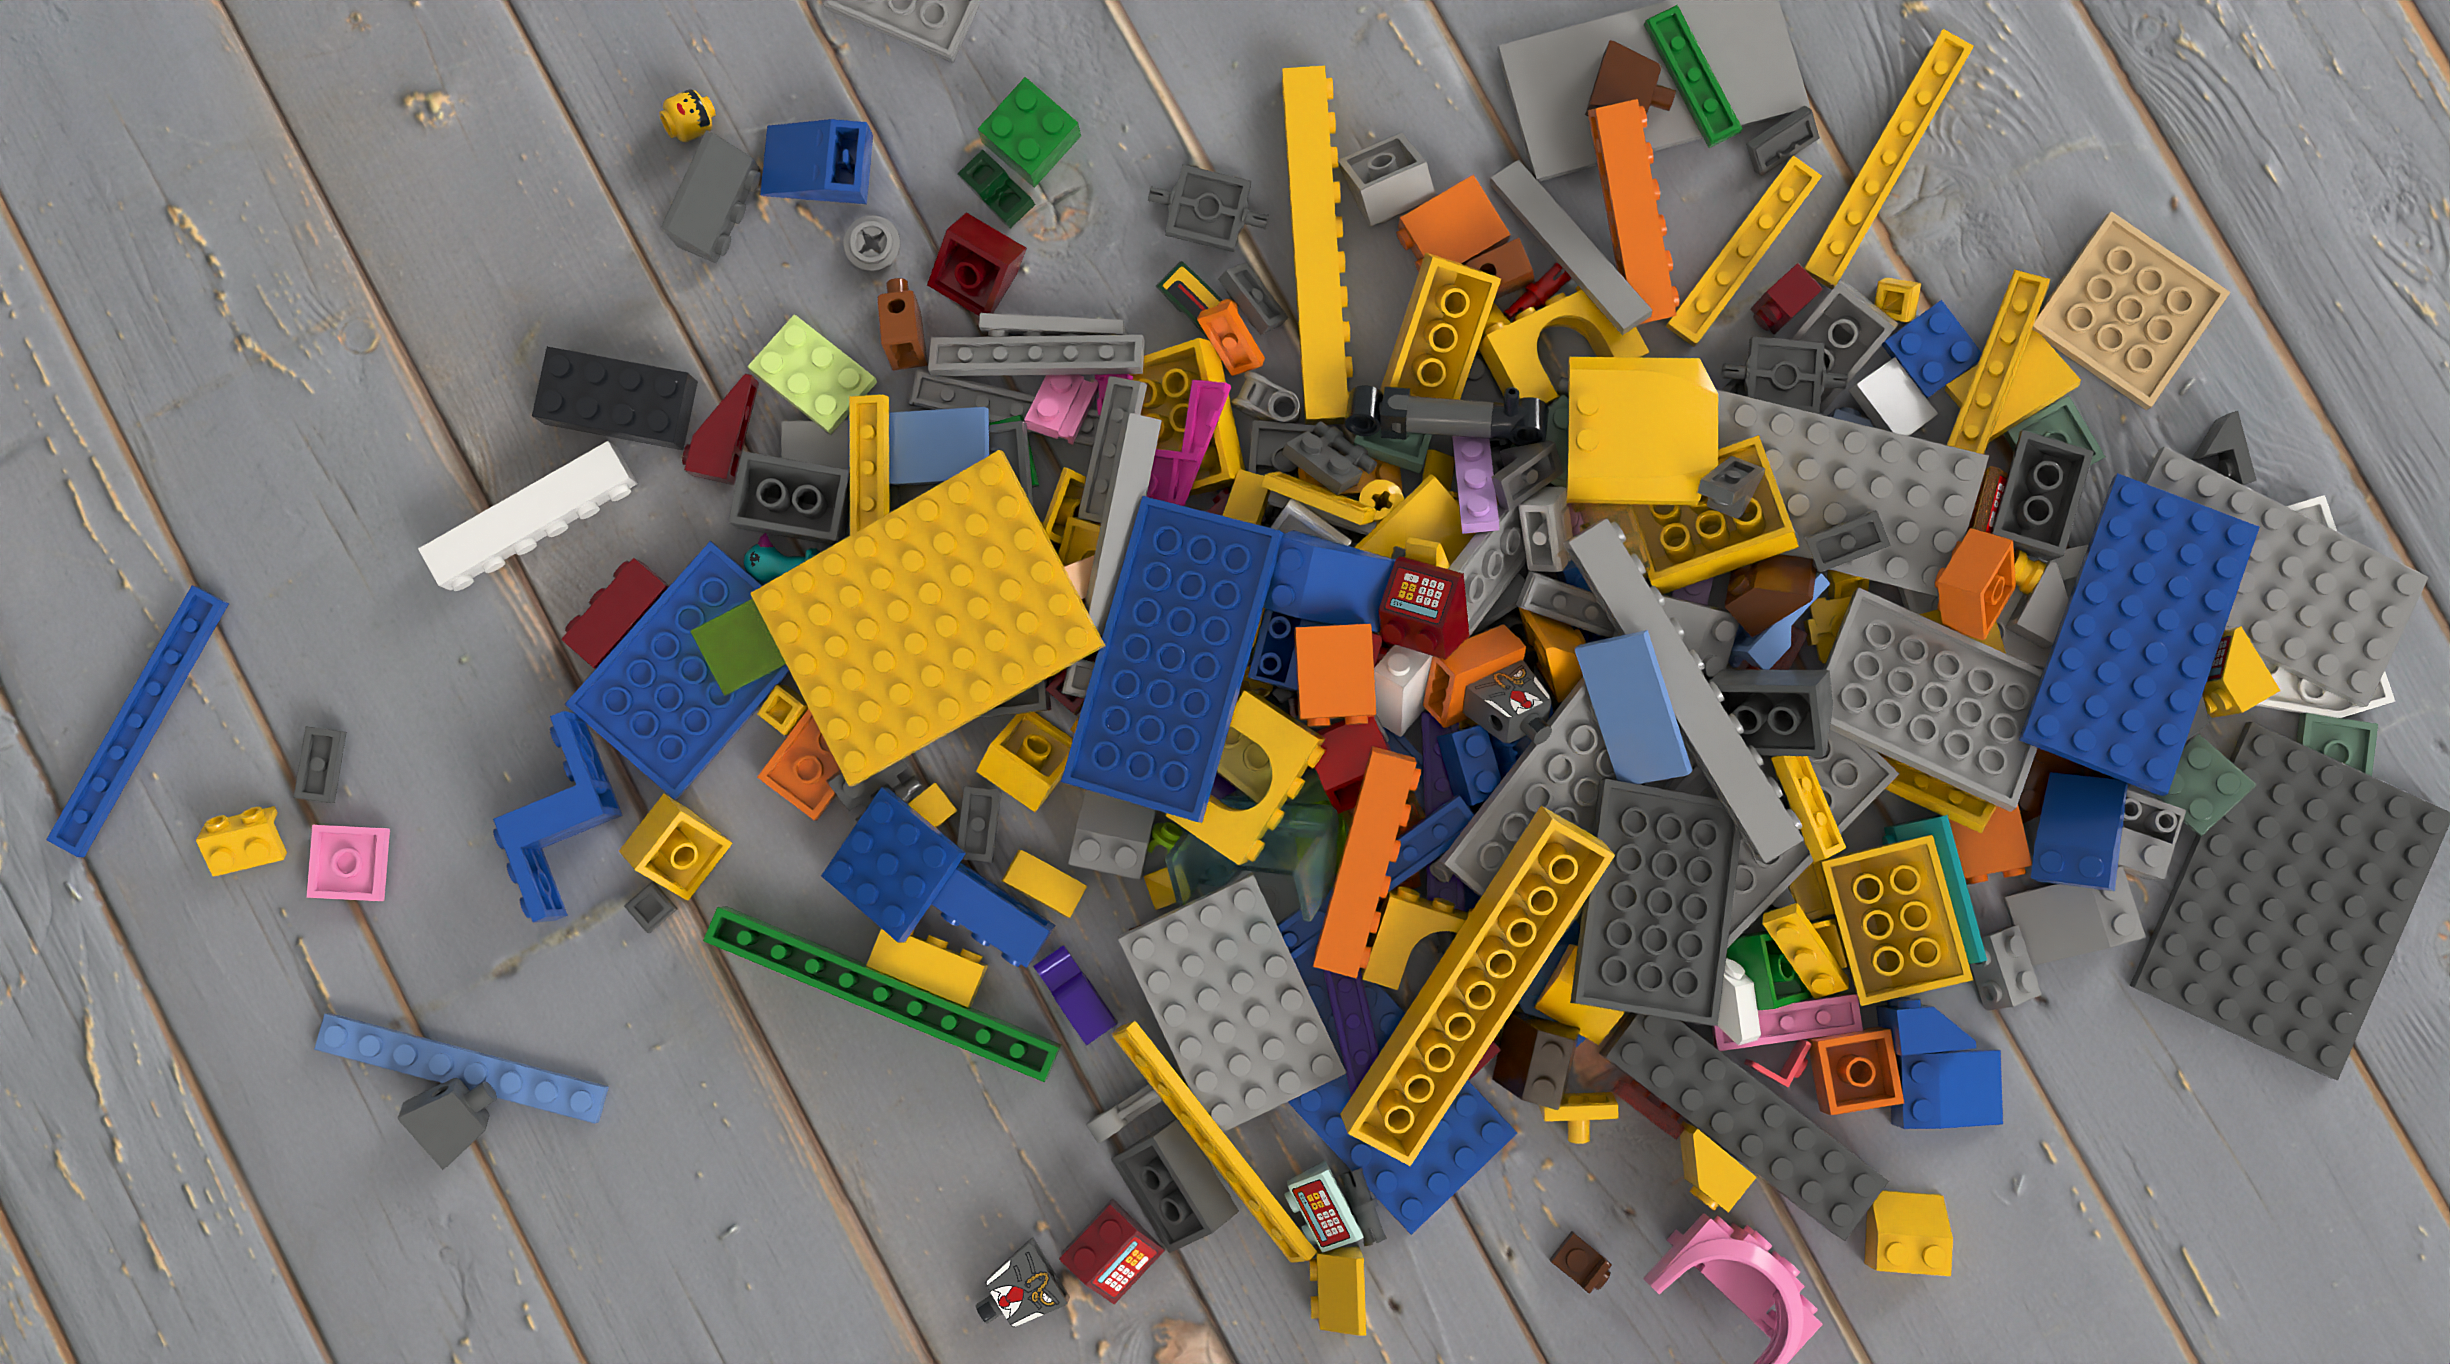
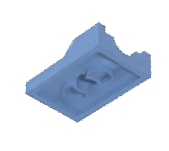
[1728,573,1830,670]

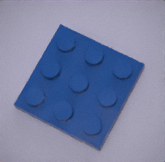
[821,787,966,943]

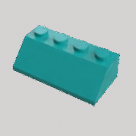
[1882,815,1987,964]

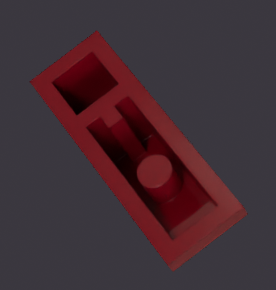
[682,374,759,485]

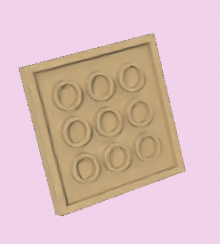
[2032,211,2231,410]

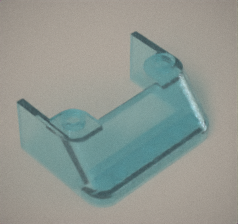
[1165,795,1340,922]

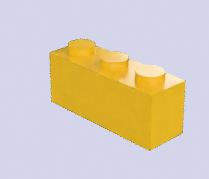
[866,928,988,1008]

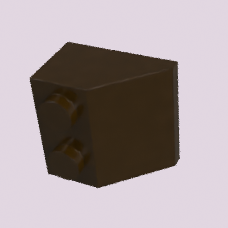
[1492,1010,1580,1110]

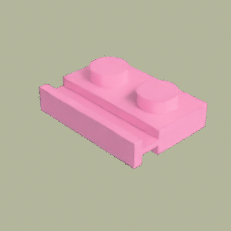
[1024,375,1099,445]

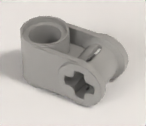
[1230,371,1301,424]

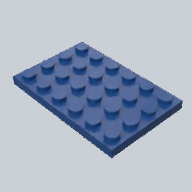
[565,541,790,800]

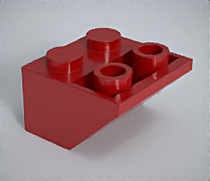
[1315,716,1392,814]

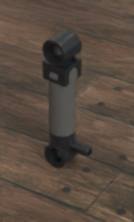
[1345,385,1549,446]

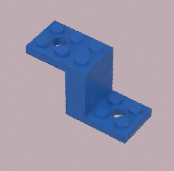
[493,711,623,922]

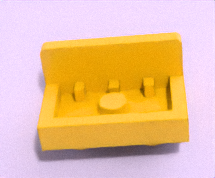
[196,806,287,877]

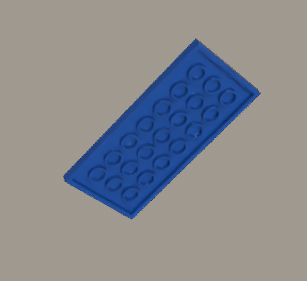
[2019,473,2260,797]
[1061,496,1284,823]
[1288,944,1517,1235]

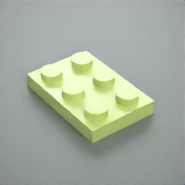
[747,314,877,435]

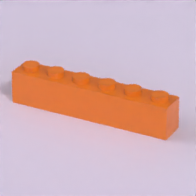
[1588,99,1679,324]
[1313,746,1421,979]

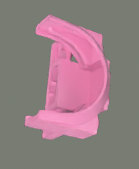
[1643,1213,1823,1364]

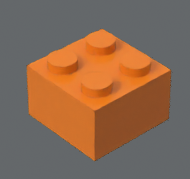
[1935,528,2016,640]
[1807,1026,1904,1115]

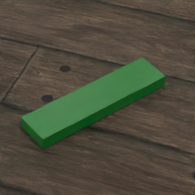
[1644,5,1743,148]

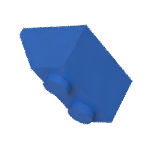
[1876,997,1977,1055]

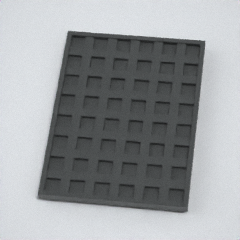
[2130,722,2450,1080]

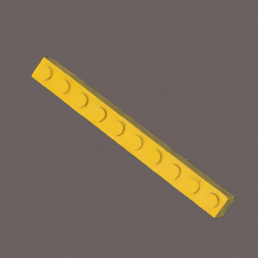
[1282,66,1353,425]

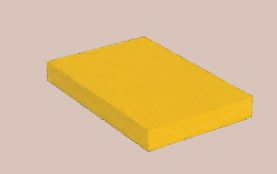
[1945,330,2081,442]

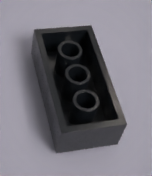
[532,346,698,450]

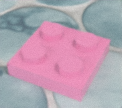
[306,825,390,901]

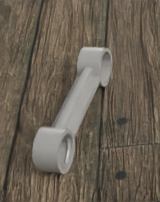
[1086,1065,1187,1143]

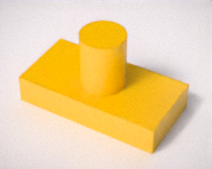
[1539,1092,1618,1144]

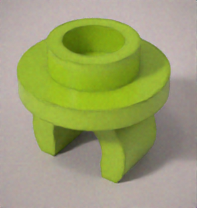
[1147,822,1187,863]

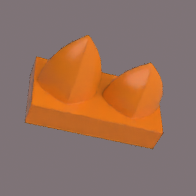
[1197,299,1265,376]

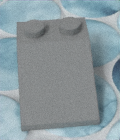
[1791,279,1898,412]
[1613,594,1739,682]
[1068,789,1157,880]
[2003,866,2146,966]

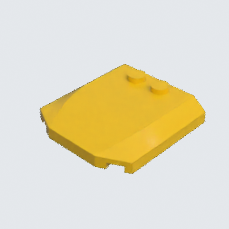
[1566,357,1718,505]

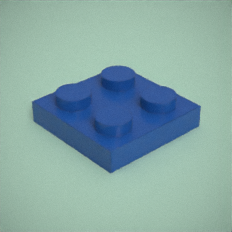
[1882,300,1982,398]

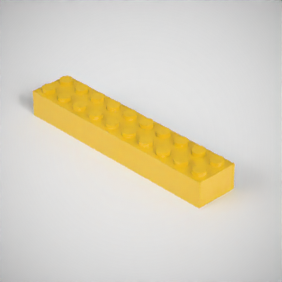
[1340,805,1615,1166]

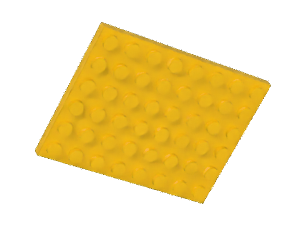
[750,450,1106,787]

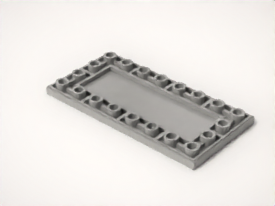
[1497,0,1810,182]

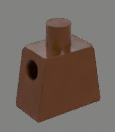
[1585,40,1676,116]

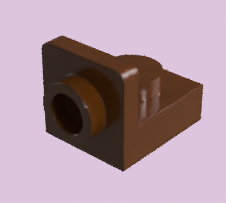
[1549,1231,1612,1294]

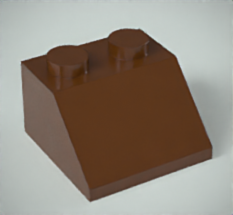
[1724,554,1817,638]

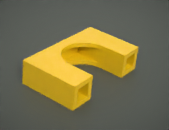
[1478,286,1649,406]
[1165,690,1325,865]
[1361,886,1473,990]

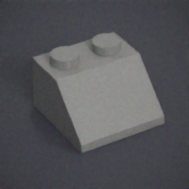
[1338,133,1436,226]

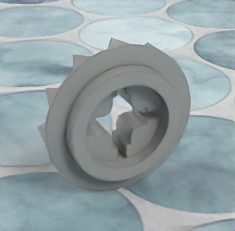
[843,215,901,272]

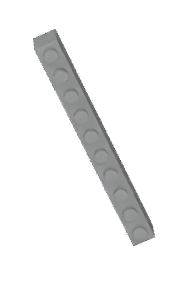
[1563,518,1804,864]

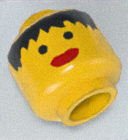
[659,89,716,142]

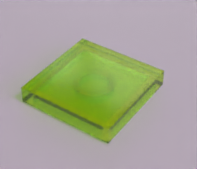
[690,599,786,696]

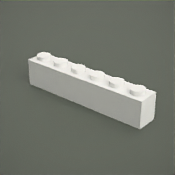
[418,441,638,591]

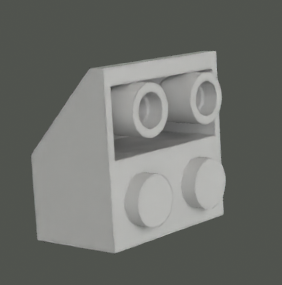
[2118,790,2186,880]

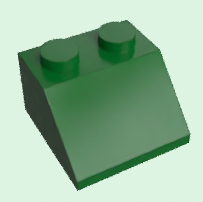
[1726,930,1813,1010]

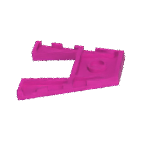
[1095,374,1231,506]

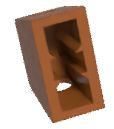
[1466,238,1535,300]
[877,278,928,371]

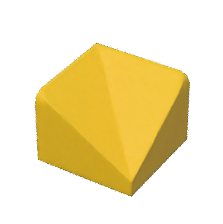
[1874,278,1921,322]
[757,684,809,735]
[1143,863,1190,910]

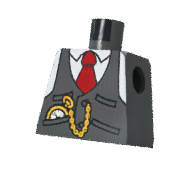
[1463,660,1552,744]
[975,1237,1070,1327]

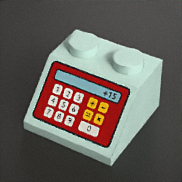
[1284,1161,1364,1253]

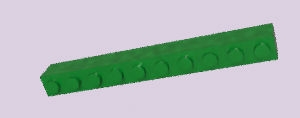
[703,906,1062,1082]

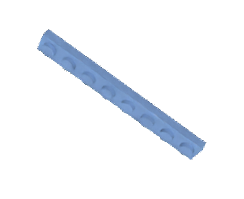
[314,1013,609,1123]

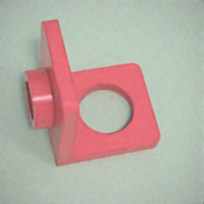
[1744,1040,1812,1088]

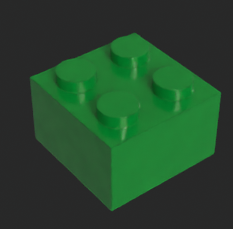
[978,77,1081,188]

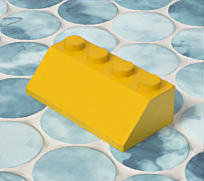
[1380,253,1501,400]

